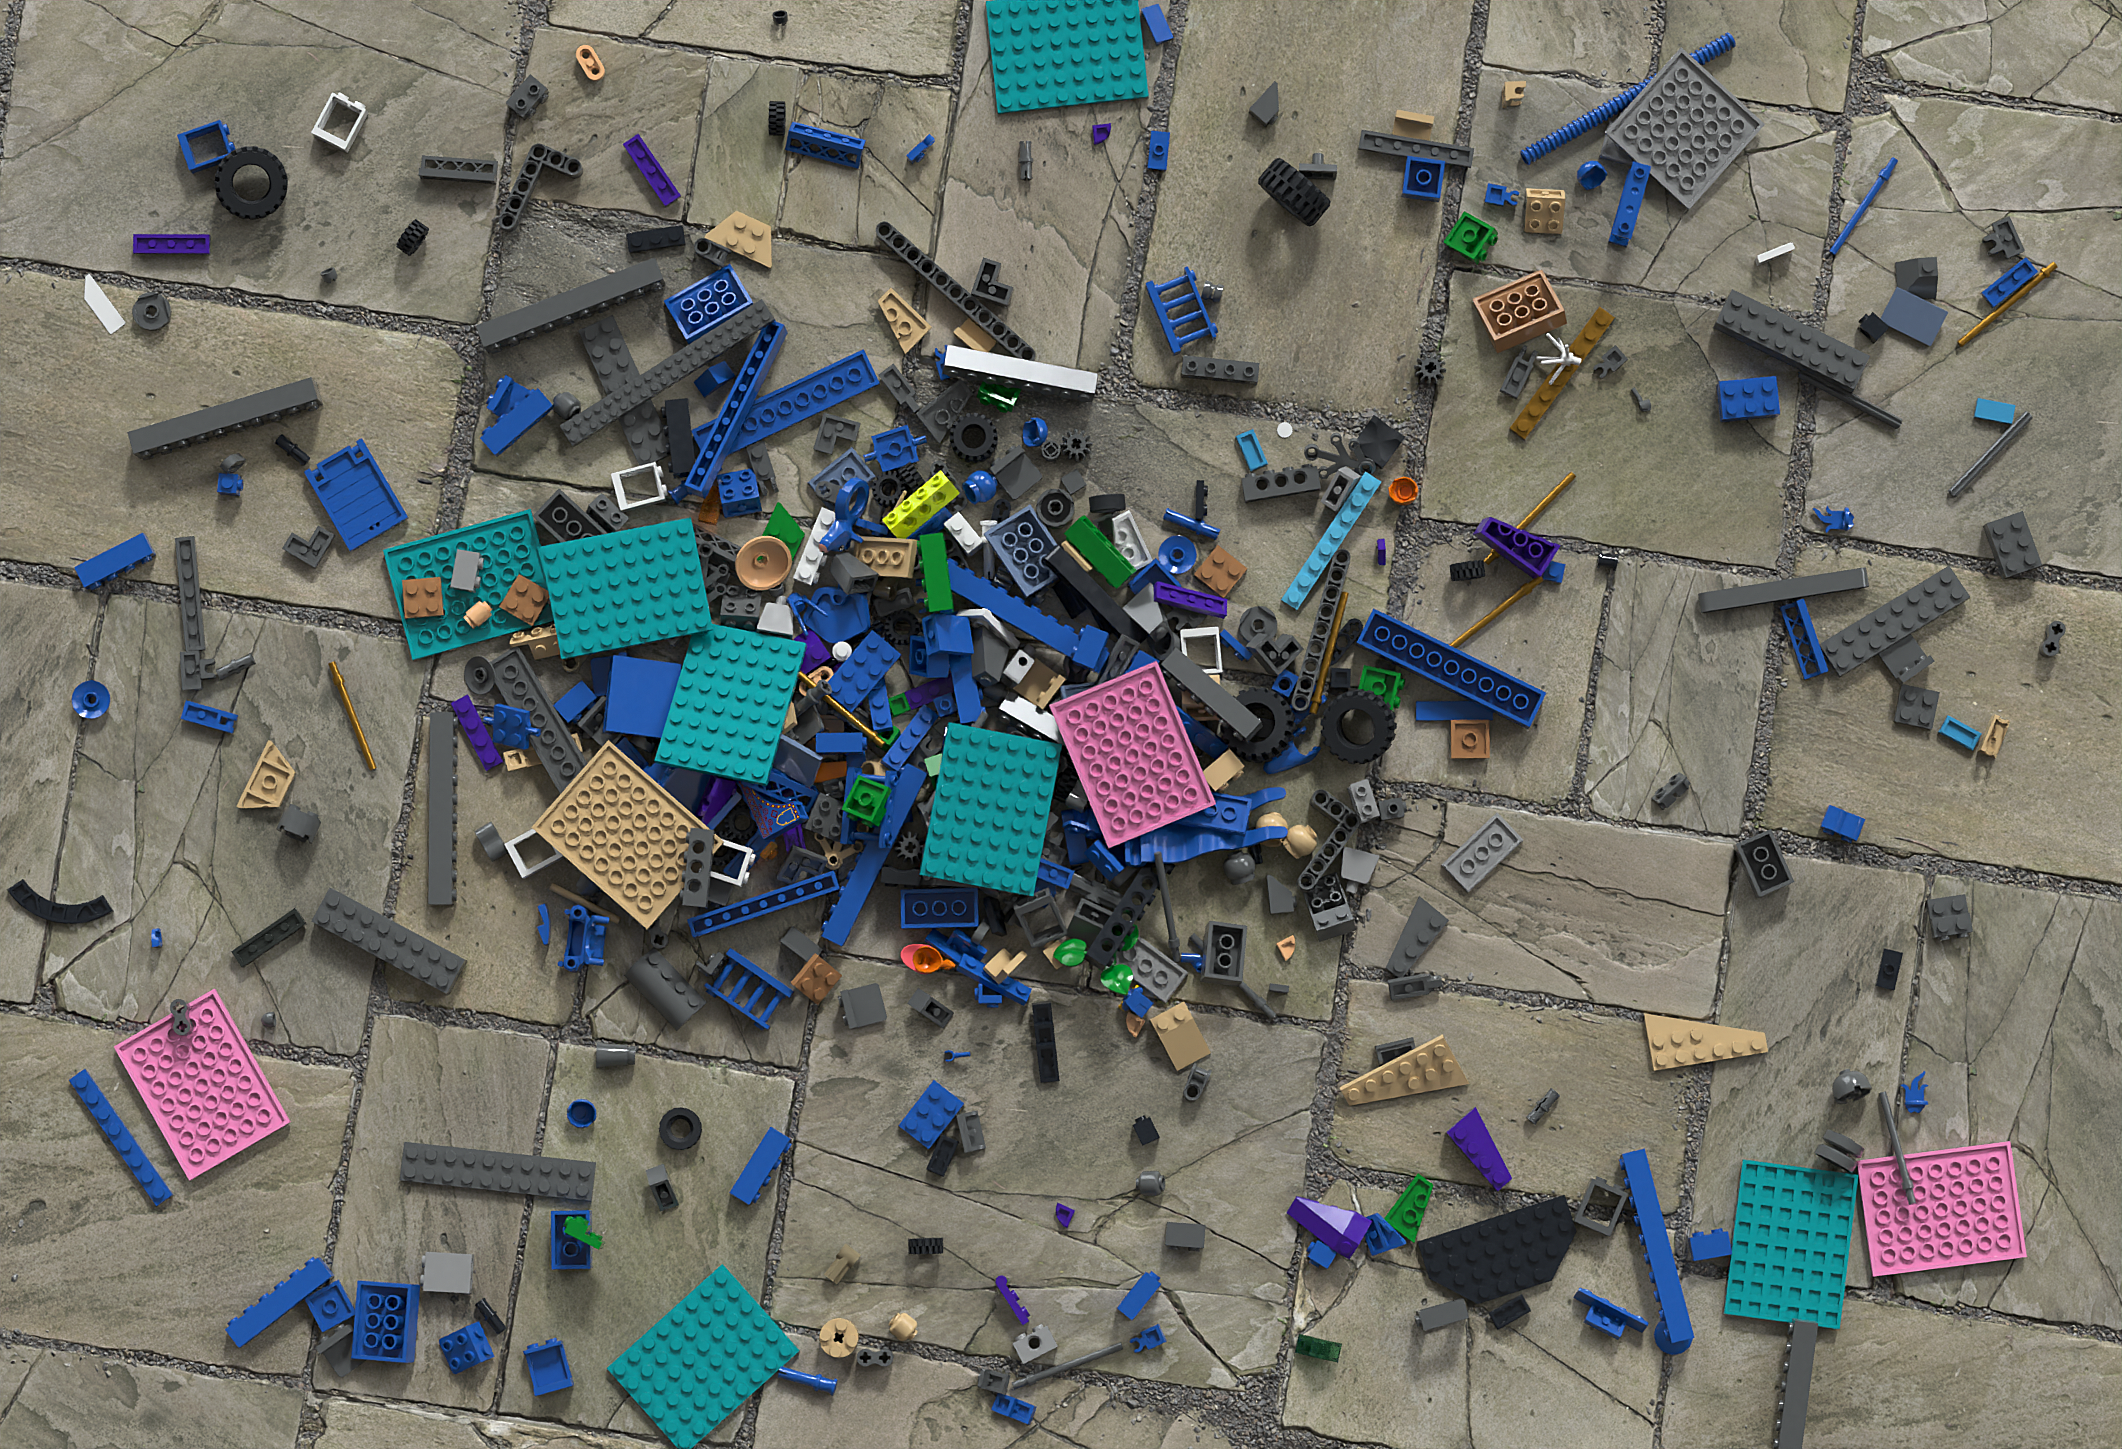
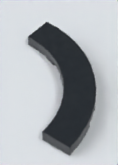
[7,879,114,924]

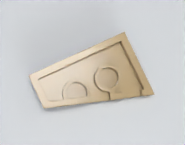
[878,288,932,355]

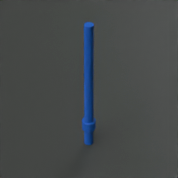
[1829,157,1898,255]

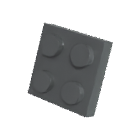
[1893,684,1940,730]

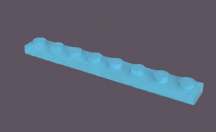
[1281,471,1381,610]

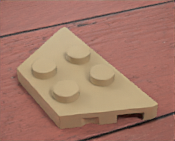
[704,211,772,269]
[236,740,296,808]

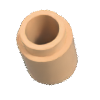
[464,601,492,629]

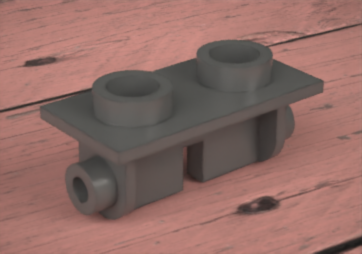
[1651,772,1691,810]

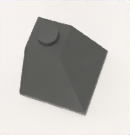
[1895,257,1938,299]

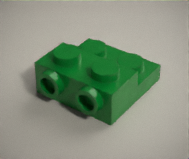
[1443,211,1498,265]
[977,382,1022,413]
[1358,665,1405,712]
[841,775,892,828]
[563,1216,606,1250]

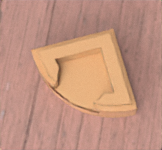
[1276,935,1295,961]
[1126,1012,1145,1038]

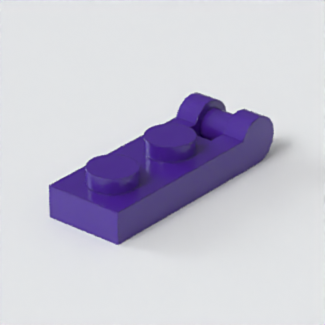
[996,1275,1031,1325]

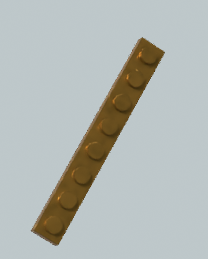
[1509,306,1615,440]

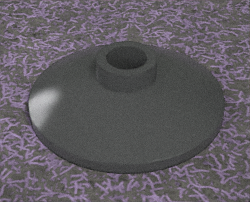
[464,656,496,694]

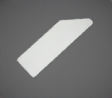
[84,274,125,334]

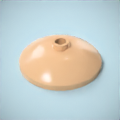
[735,536,792,590]

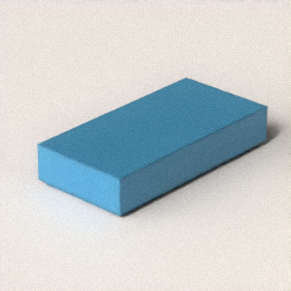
[1974,398,2016,425]
[1236,429,1268,472]
[1938,715,1982,751]

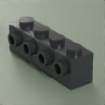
[661,398,695,479]

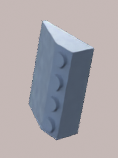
[983,505,1059,597]

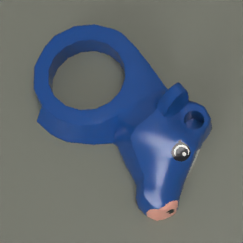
[819,477,869,553]

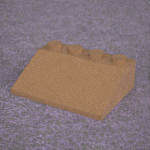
[1472,269,1567,353]

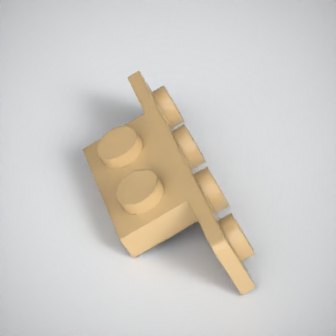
[510,624,560,660]

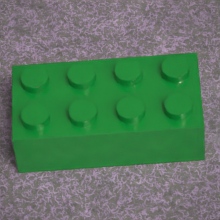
[917,532,954,614]

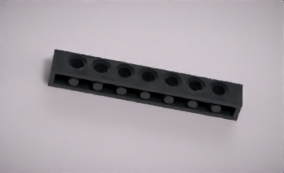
[1083,862,1175,971]

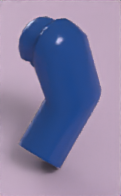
[1181,953,1202,973]

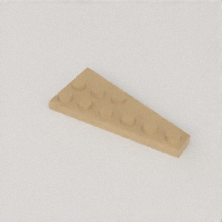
[1643,1013,1768,1071]
[1340,1034,1469,1106]

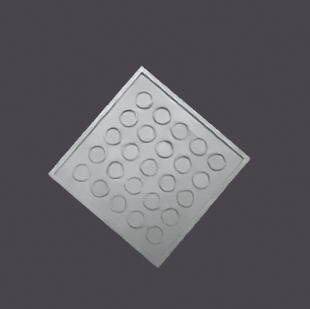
[1604,47,1765,210]

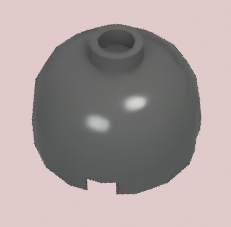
[1832,1069,1872,1104]

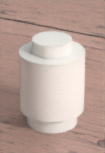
[833,642,852,662]

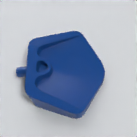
[803,584,871,643]

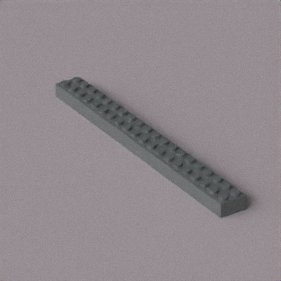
[560,299,776,447]

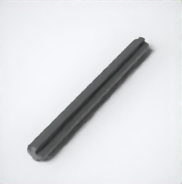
[1798,370,1902,429]
[1948,411,2033,498]

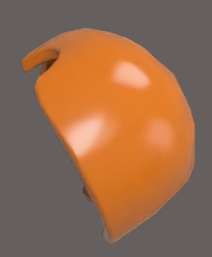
[1388,477,1419,506]

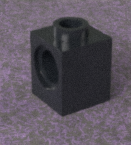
[1857,312,1890,344]
[1330,668,1351,690]
[1133,1115,1160,1146]

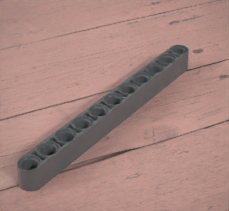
[876,221,1036,362]

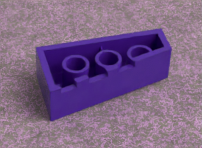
[1473,517,1561,579]
[1445,1107,1512,1191]

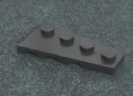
[1386,896,1449,978]

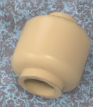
[888,1313,918,1341]

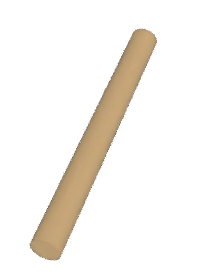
[549,883,621,924]

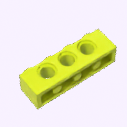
[882,470,960,539]

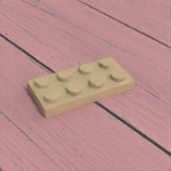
[853,536,918,579]

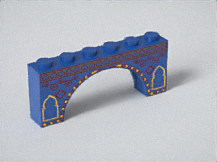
[735,780,809,840]

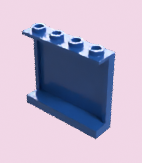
[602,655,681,739]
[656,766,742,830]

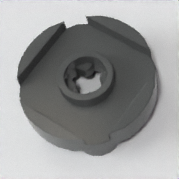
[132,292,172,331]
[1239,606,1277,642]

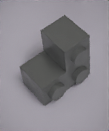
[971,257,1014,309]
[1245,633,1304,676]

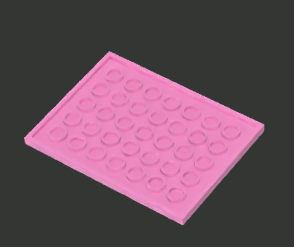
[1049,661,1216,848]
[114,989,291,1181]
[1856,1141,2027,1277]

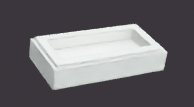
[1755,242,1795,266]

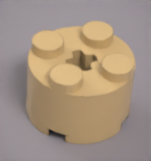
[819,1318,859,1358]

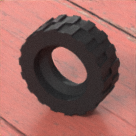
[659,1107,702,1150]

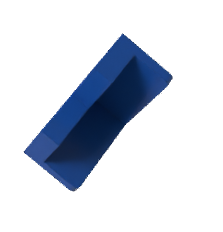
[1128,558,1182,595]

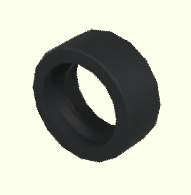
[1089,494,1126,513]

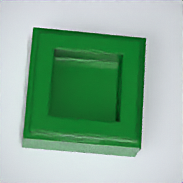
[888,692,911,717]

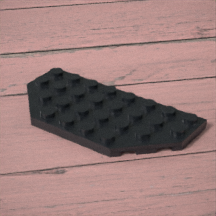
[1417,1195,1577,1304]

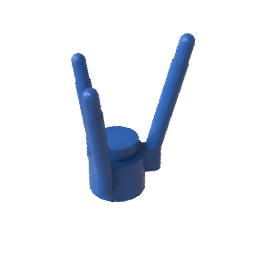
[786,593,828,636]

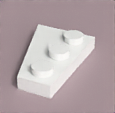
[1112,510,1153,570]

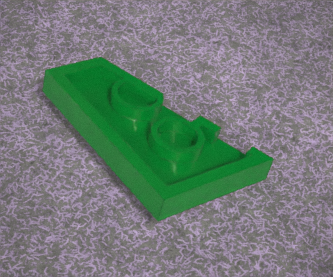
[1384,1173,1434,1243]

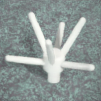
[1536,333,1581,385]

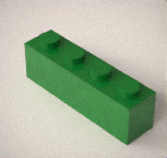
[1064,515,1137,589]

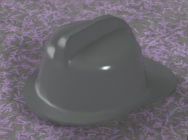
[1147,629,1181,661]

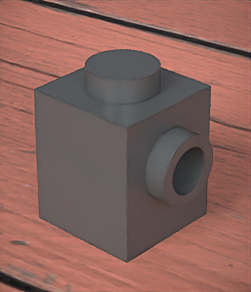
[1377,797,1407,821]

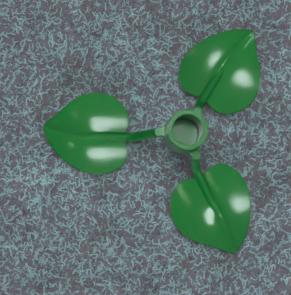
[1053,924,1139,996]

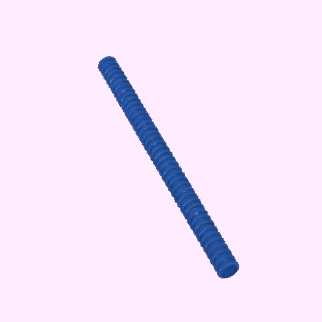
[1520,32,1736,165]

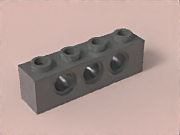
[1181,355,1260,385]
[1241,464,1321,503]
[680,828,715,908]

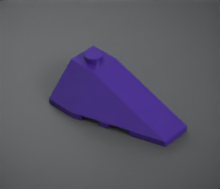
[794,628,832,681]
[694,775,737,826]
[1286,1196,1372,1260]

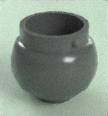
[1223,850,1255,885]

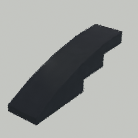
[1032,1001,1060,1083]

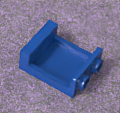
[922,613,974,659]
[523,1338,574,1396]

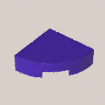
[1092,123,1111,145]
[1377,539,1386,565]
[1056,1202,1075,1228]

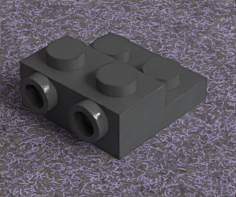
[1926,894,1973,941]

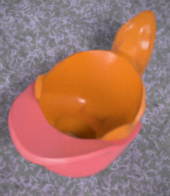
[900,944,955,974]

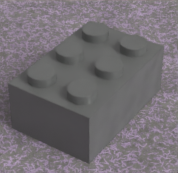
[1983,511,2042,580]
[1733,829,1794,898]
[1200,921,1247,987]

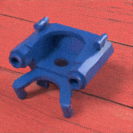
[558,905,609,973]

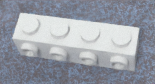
[793,507,835,587]

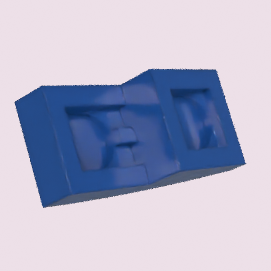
[537,903,551,946]
[991,1393,1037,1425]

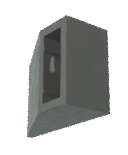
[1301,872,1356,942]

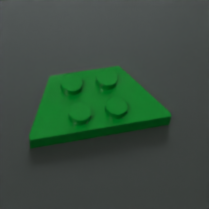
[757,502,805,562]

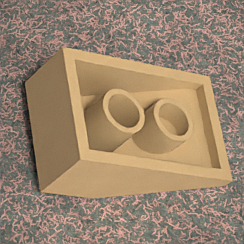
[1150,1002,1211,1071]

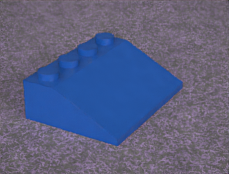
[664,264,754,344]
[351,1280,420,1363]

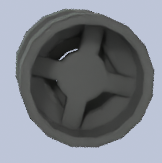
[1201,280,1224,303]
[1041,440,1060,462]

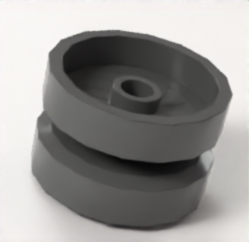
[1814,1129,1865,1173]

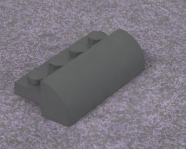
[624,947,707,1031]

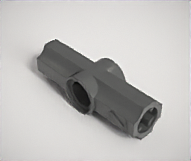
[1068,873,1124,910]

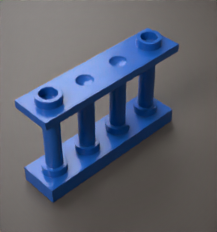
[1608,161,1652,247]
[1145,266,1218,356]
[840,767,898,848]
[704,948,794,1031]

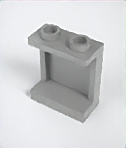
[1347,779,1380,824]
[420,1252,474,1293]

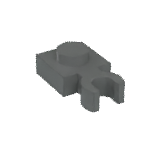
[1593,345,1628,378]

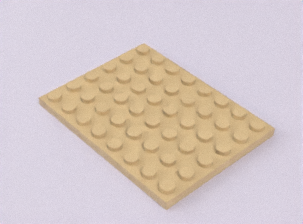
[531,740,724,929]

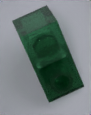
[1295,1334,1342,1363]

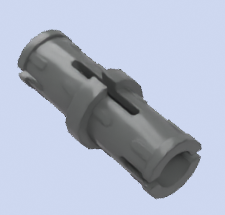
[1018,141,1033,181]
[216,653,256,680]
[1526,1088,1560,1125]

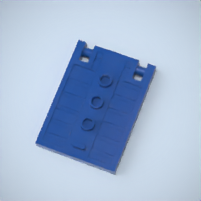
[304,438,409,552]

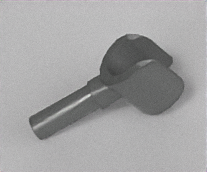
[1631,387,1651,412]

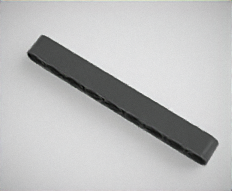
[1292,549,1351,714]
[1698,567,1869,613]

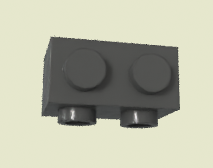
[506,74,549,121]

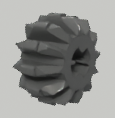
[1414,352,1446,385]
[1060,429,1093,462]
[992,563,1015,592]
[894,832,925,864]

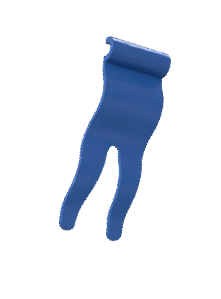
[1125,787,1288,867]

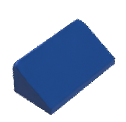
[1141,4,1174,46]

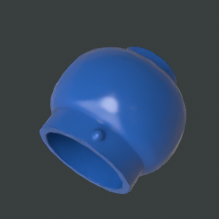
[962,470,998,504]

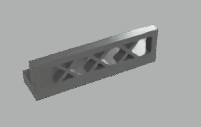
[418,155,498,184]
[692,523,742,580]

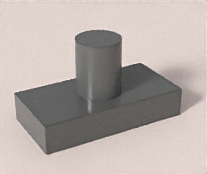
[1298,153,1337,180]

